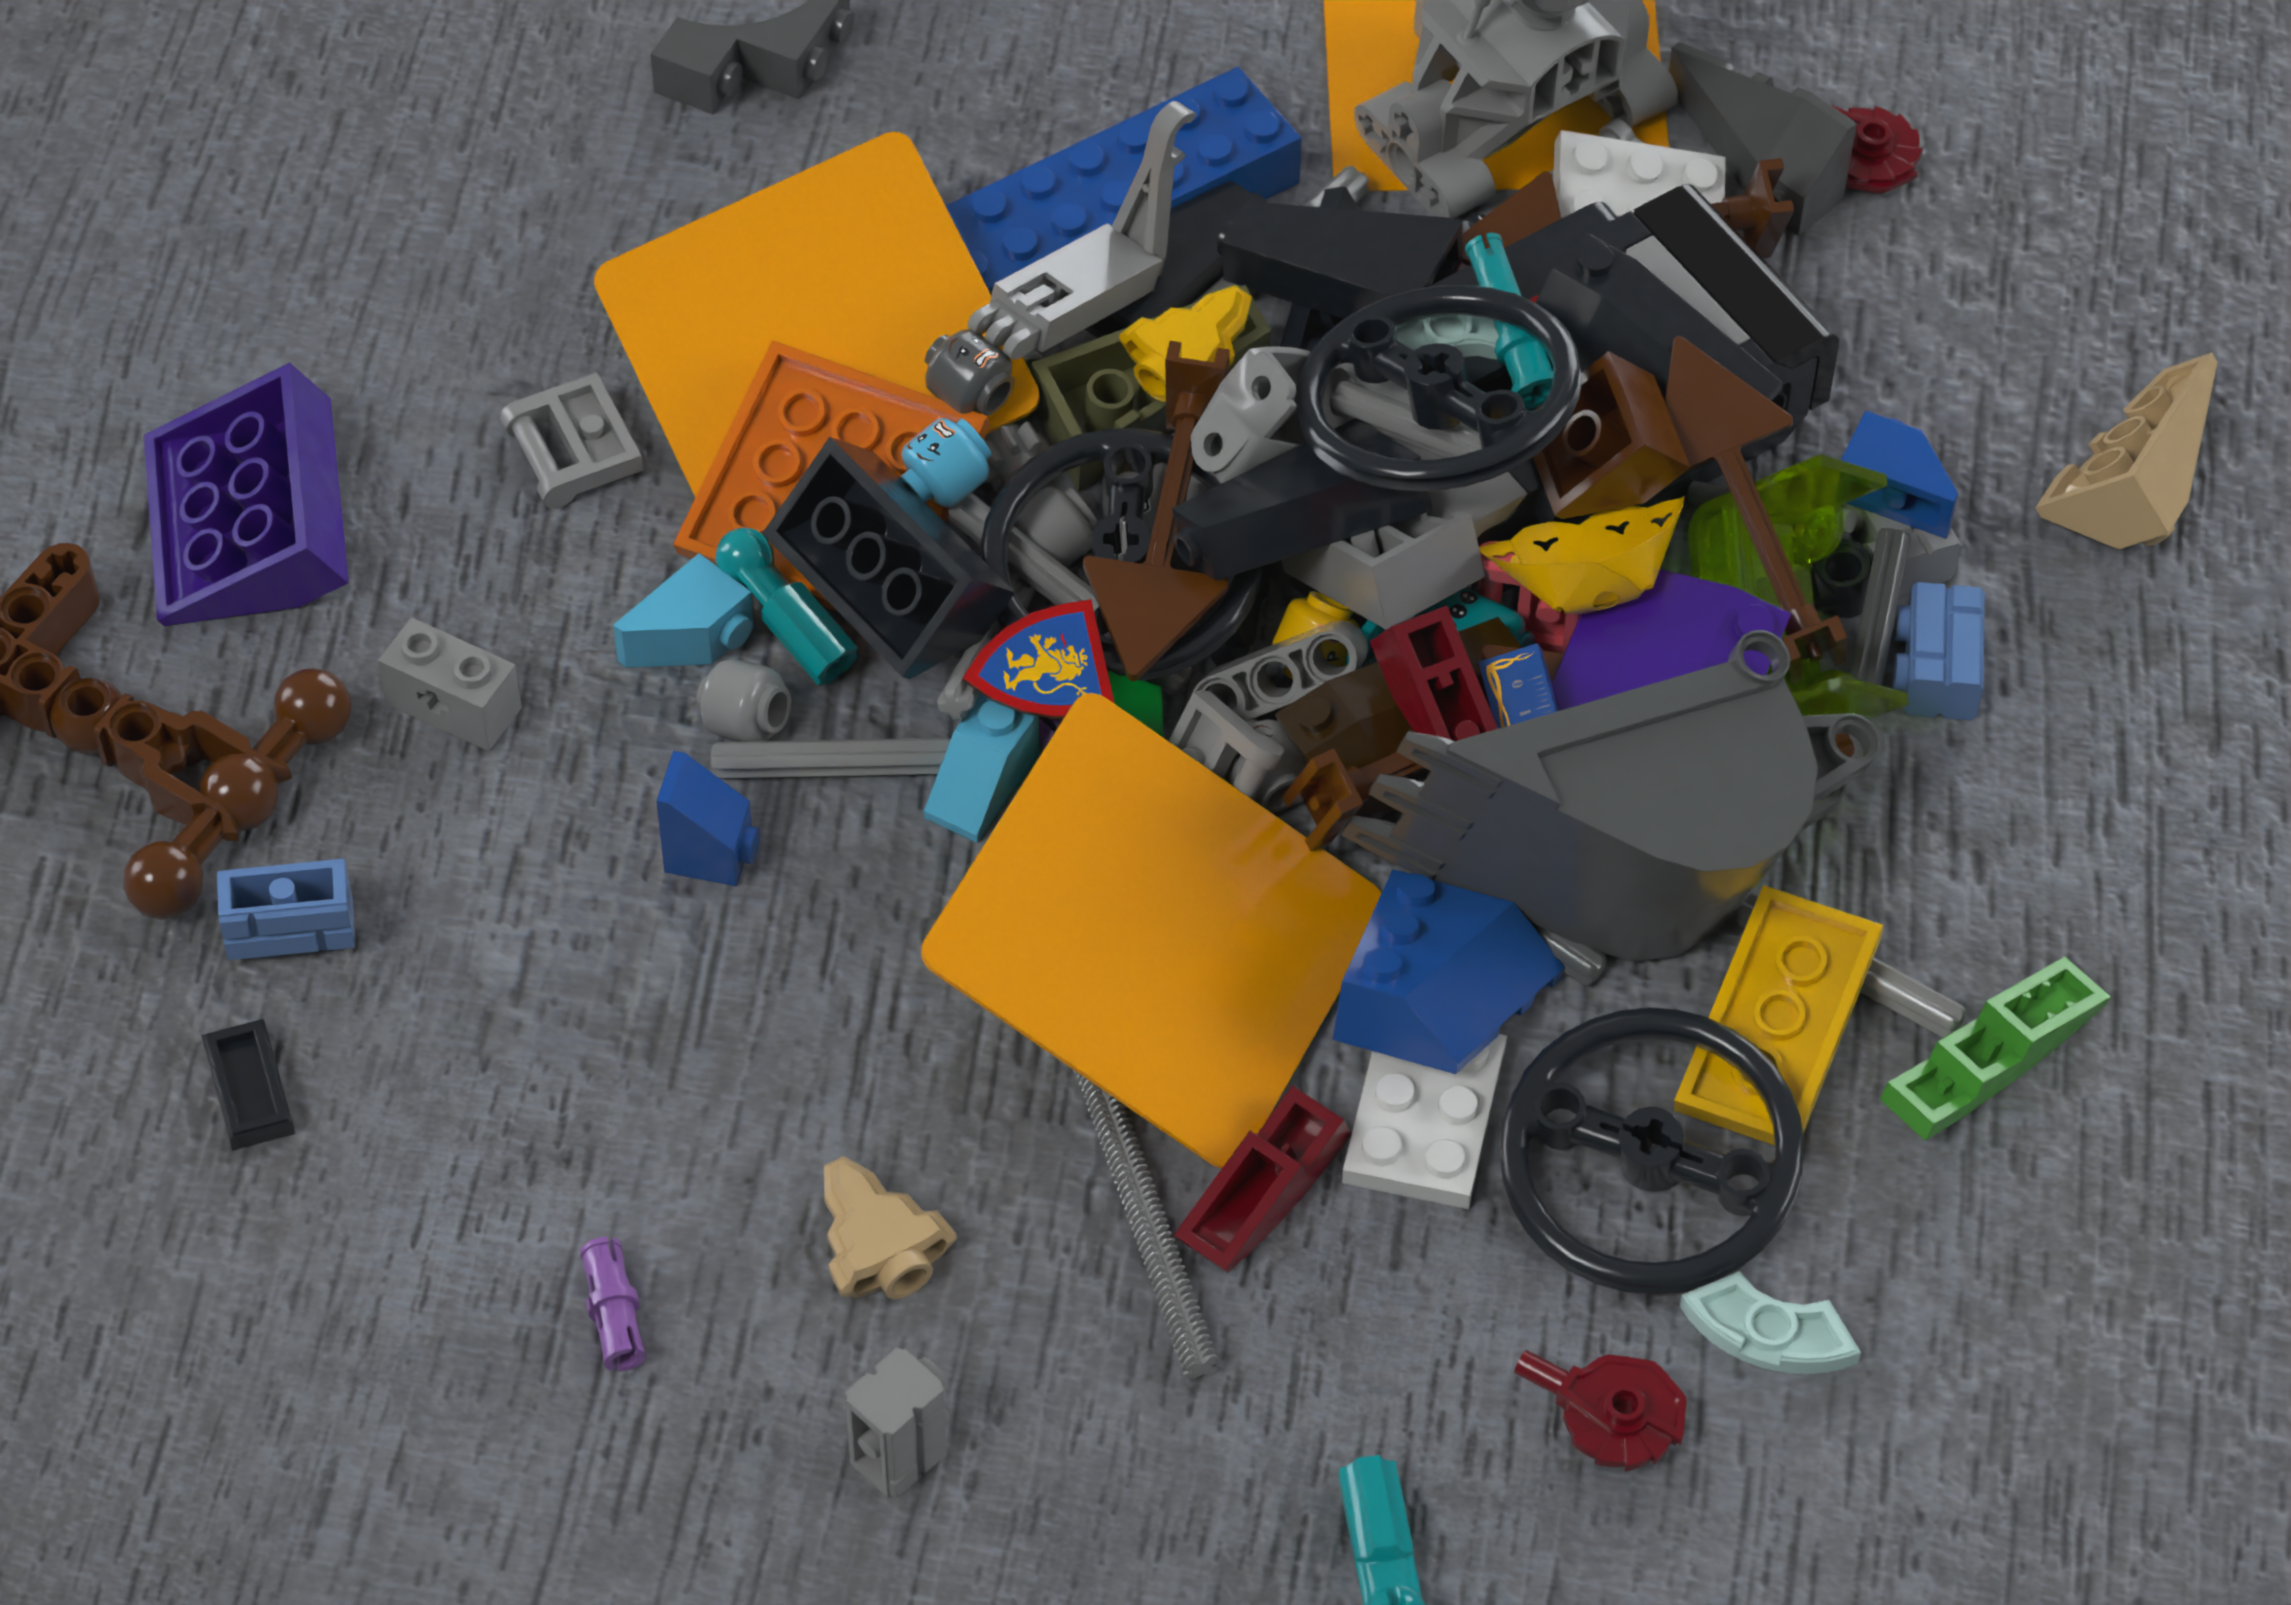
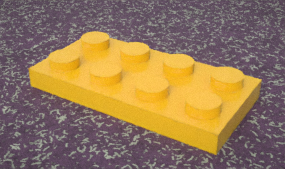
[1674,885,1883,1146]

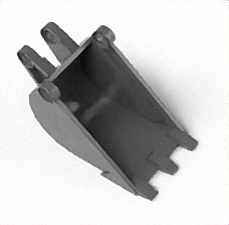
[1341,630,1882,961]

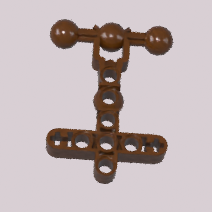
[0,543,352,920]

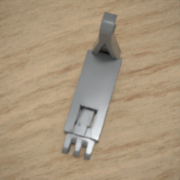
[967,101,1197,360]

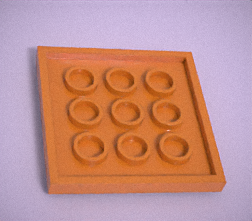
[673,340,990,613]

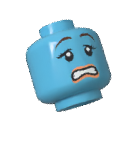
[900,418,992,508]

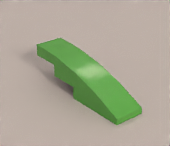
[1880,957,2111,1141]

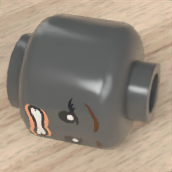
[925,329,1014,416]

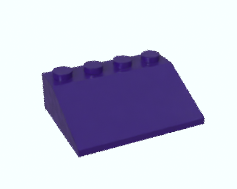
[144,362,349,626]
[1552,569,1791,711]

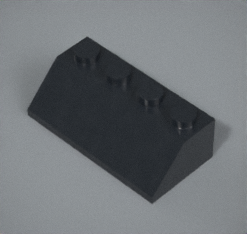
[762,437,1016,679]

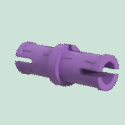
[580,1237,646,1372]

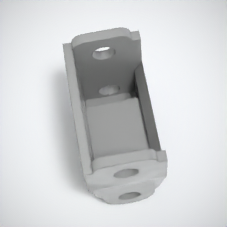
[1190,346,1364,484]

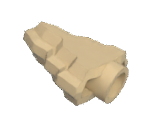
[824,1156,957,1300]

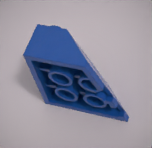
[1332,869,1565,1074]

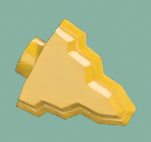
[1119,285,1252,402]

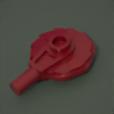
[1832,105,1923,194]
[1514,1350,1687,1472]

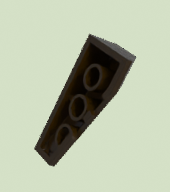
[1275,617,1523,819]

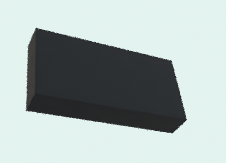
[201,1019,295,1151]

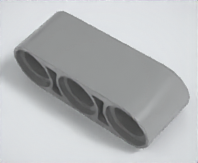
[1192,620,1368,721]

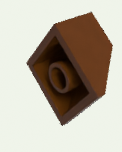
[1533,351,1691,519]

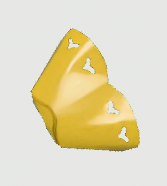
[1479,497,1684,614]

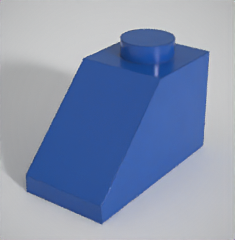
[1833,410,1958,539]
[656,751,760,887]

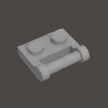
[500,373,643,509]
[1169,691,1284,799]

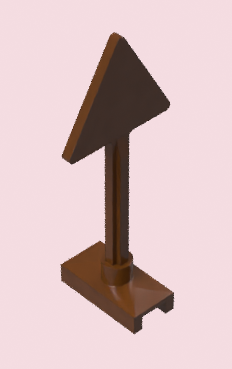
[1462,158,1794,266]
[1665,336,1847,685]
[1083,341,1230,682]
[1282,645,1564,851]

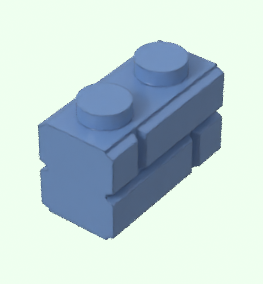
[1893,582,1985,721]
[217,859,355,960]

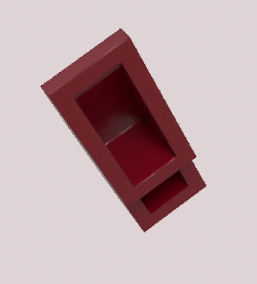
[1174,1085,1352,1274]

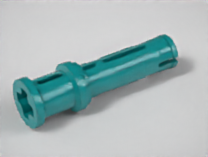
[1465,233,1554,409]

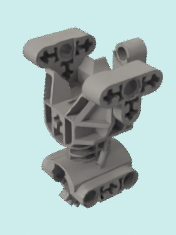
[1354,0,1678,218]

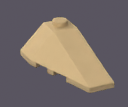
[2035,353,2218,550]

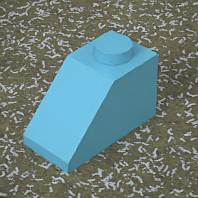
[613,553,754,668]
[924,694,1039,843]

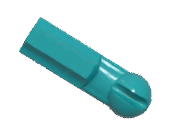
[715,528,858,686]
[1338,1455,1426,1605]

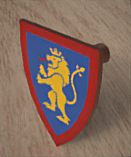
[962,599,1115,719]

